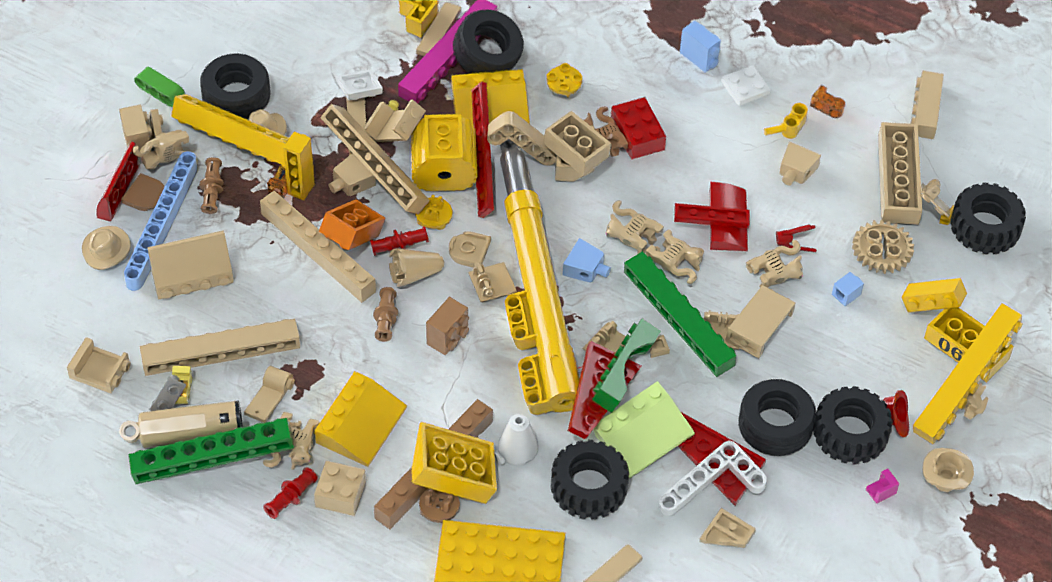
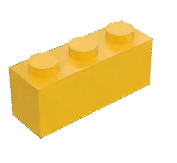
[901,278,967,312]

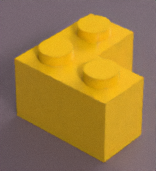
[399,0,438,38]

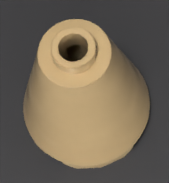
[389,249,444,287]

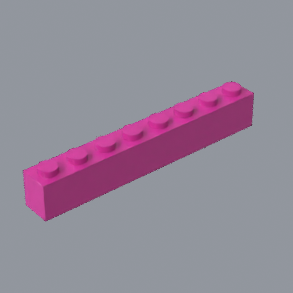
[398,0,498,104]

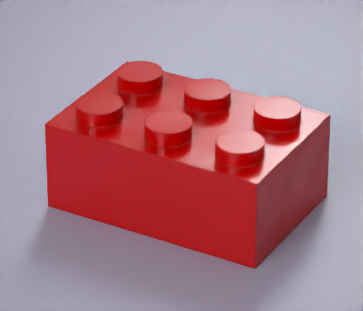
[611,97,666,160]

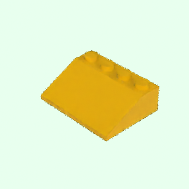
[451,69,530,124]
[315,371,407,467]
[412,422,497,504]

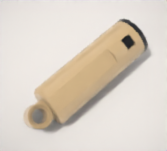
[119,400,243,448]

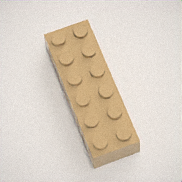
[878,122,922,225]

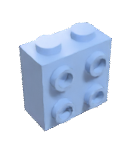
[680,20,721,73]

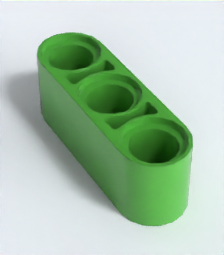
[134,67,185,107]

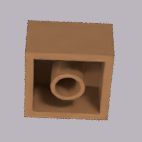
[426,296,469,355]

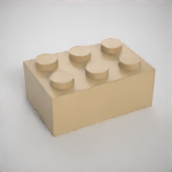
[543,111,611,176]

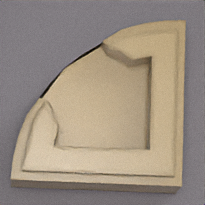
[650,335,670,358]

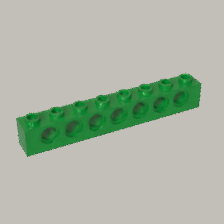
[128,418,294,484]

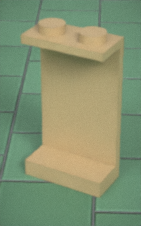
[363,100,425,142]
[726,285,796,358]

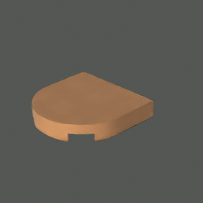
[121,173,165,211]

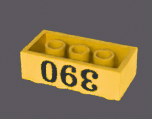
[924,307,1014,383]

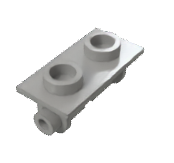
[149,375,186,411]

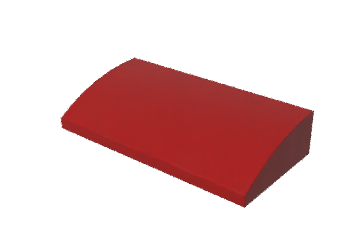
[96,142,139,222]
[709,182,748,251]

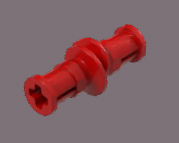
[370,226,429,256]
[263,467,318,519]

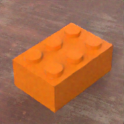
[319,199,386,250]

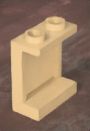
[67,337,131,393]

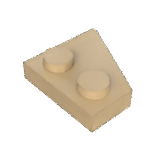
[147,109,165,150]
[700,508,756,548]

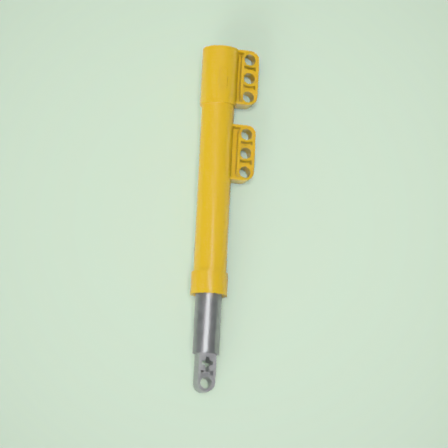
[500,139,580,415]

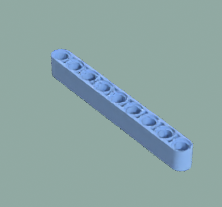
[124,151,198,291]

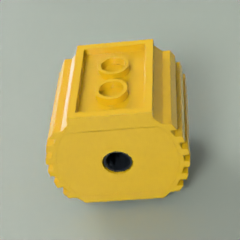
[411,114,477,191]

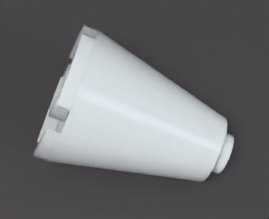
[498,414,538,465]

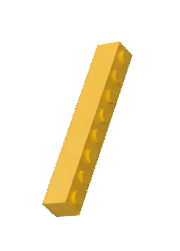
[171,94,289,168]
[913,303,1023,444]

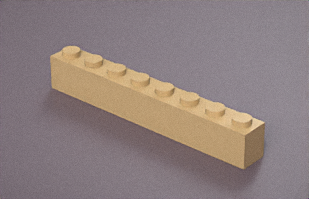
[321,104,430,214]
[260,191,376,303]
[140,318,300,376]

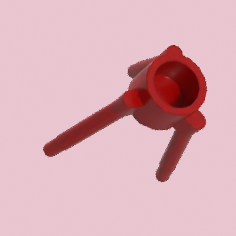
[776,224,817,252]

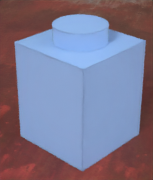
[832,272,864,306]

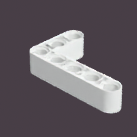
[660,441,766,516]

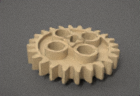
[852,220,914,274]

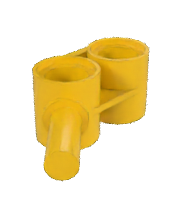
[764,103,808,139]

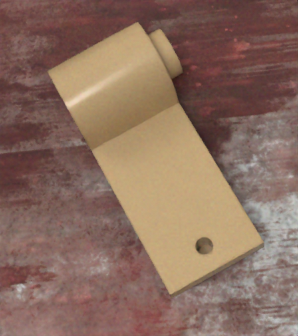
[244,366,295,423]

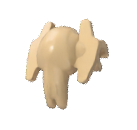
[963,383,988,420]

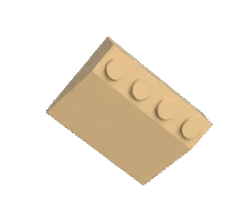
[147,230,233,300]

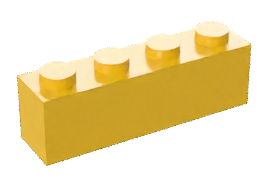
[283,132,315,200]

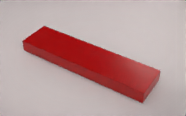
[674,203,750,229]

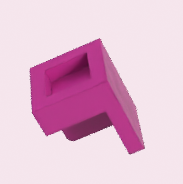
[866,468,900,504]

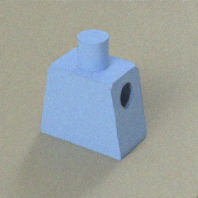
[563,238,611,283]

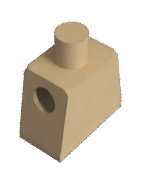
[779,142,821,185]
[329,153,376,196]

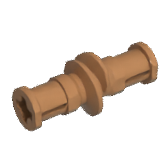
[199,158,224,214]
[373,287,398,342]

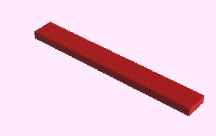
[471,81,494,218]

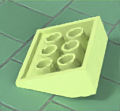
[594,381,695,479]

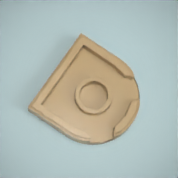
[449,231,491,268]

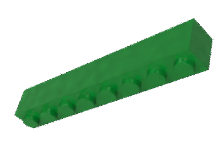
[624,251,736,377]

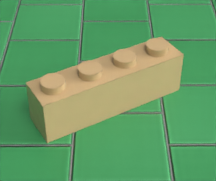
[910,70,944,139]

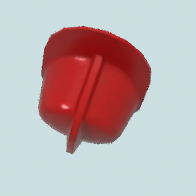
[883,390,909,438]

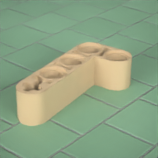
[487,111,556,165]

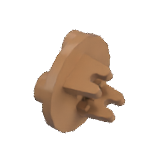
[419,488,460,523]

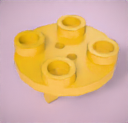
[547,63,583,97]
[415,194,452,230]

